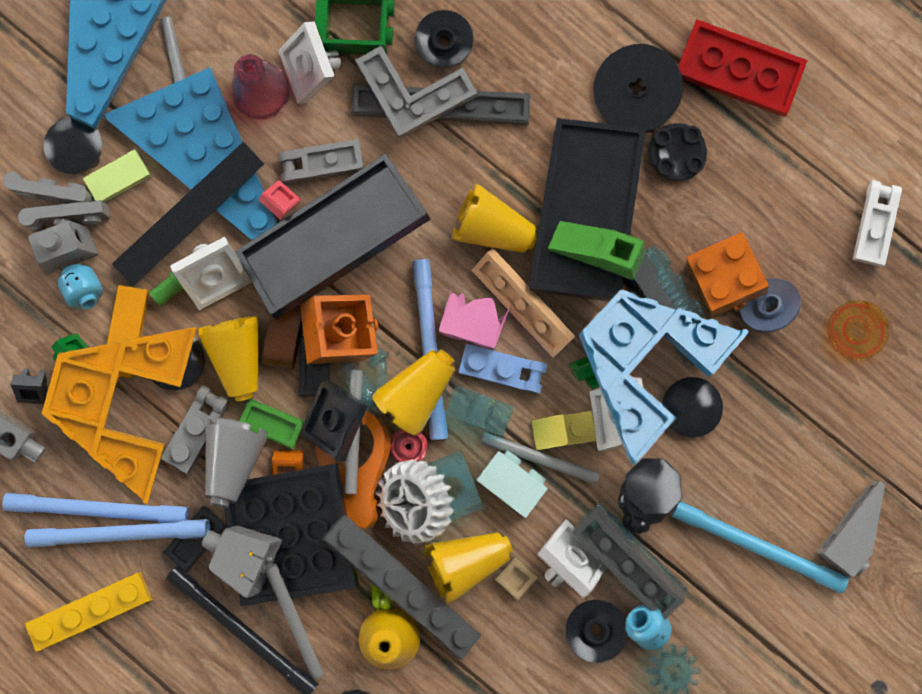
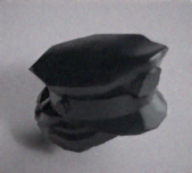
[618,458,683,534]

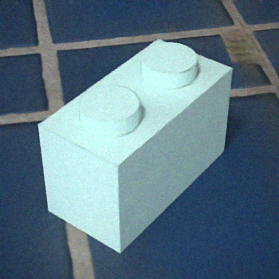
[476,450,548,518]

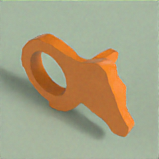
[315,411,391,528]

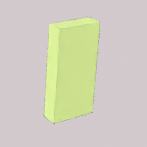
[83,149,152,203]

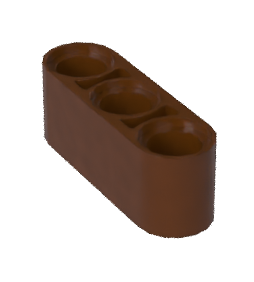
[262,305,303,370]

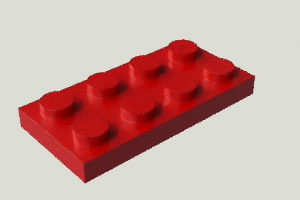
[678,19,808,117]

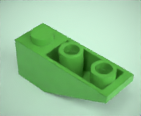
[548,221,646,280]

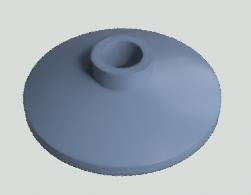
[740,278,801,333]

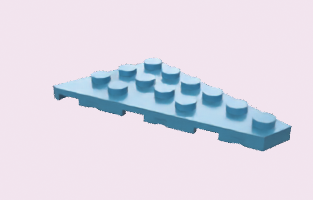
[66,0,167,129]
[105,67,278,240]

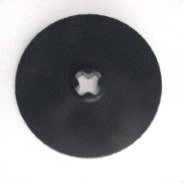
[594,44,683,132]

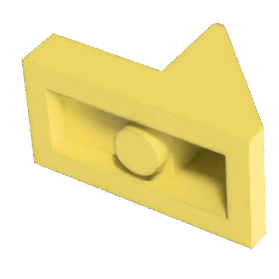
[531,411,596,451]

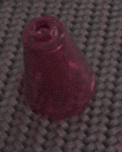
[231,54,290,120]

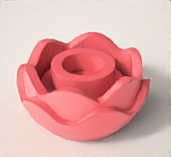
[390,429,427,463]

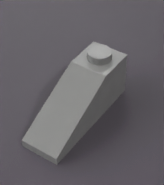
[816,481,885,578]

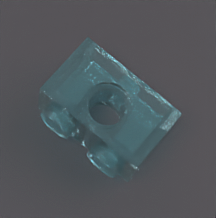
[446,385,514,437]
[428,450,484,521]

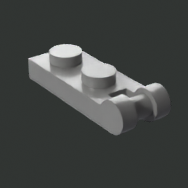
[278,139,364,185]
[3,172,94,204]
[18,200,110,232]
[161,385,230,474]

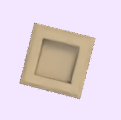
[495,557,538,601]

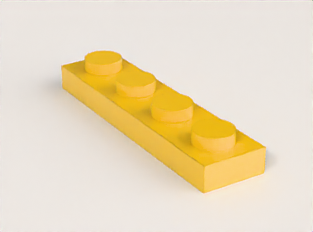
[24,572,152,652]

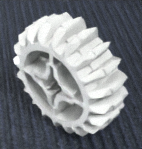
[375,459,455,544]

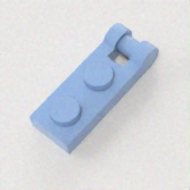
[458,344,548,394]

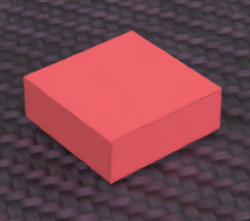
[258,180,301,220]

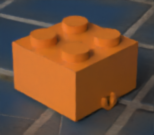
[686,232,769,318]
[300,295,378,364]

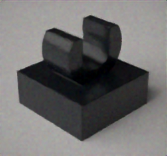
[10,368,48,404]

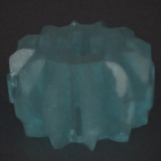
[646,643,701,694]

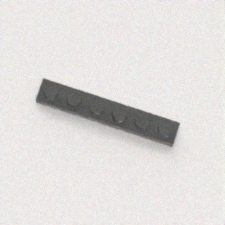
[322,515,481,660]

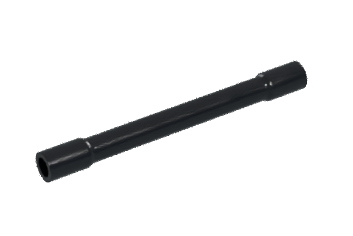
[166,566,319,694]

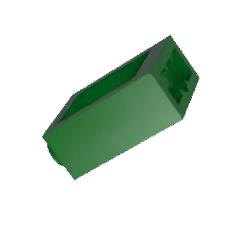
[315,0,395,55]

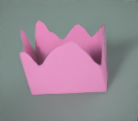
[439,291,511,351]

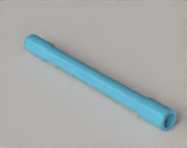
[671,501,849,594]

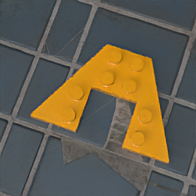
[42,326,197,504]

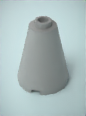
[205,418,268,508]

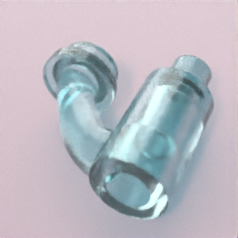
[342,348,390,411]

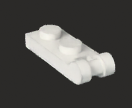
[852,180,902,267]

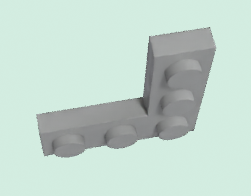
[355,46,477,139]

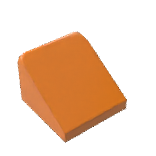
[271,450,304,475]

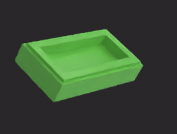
[239,399,305,450]

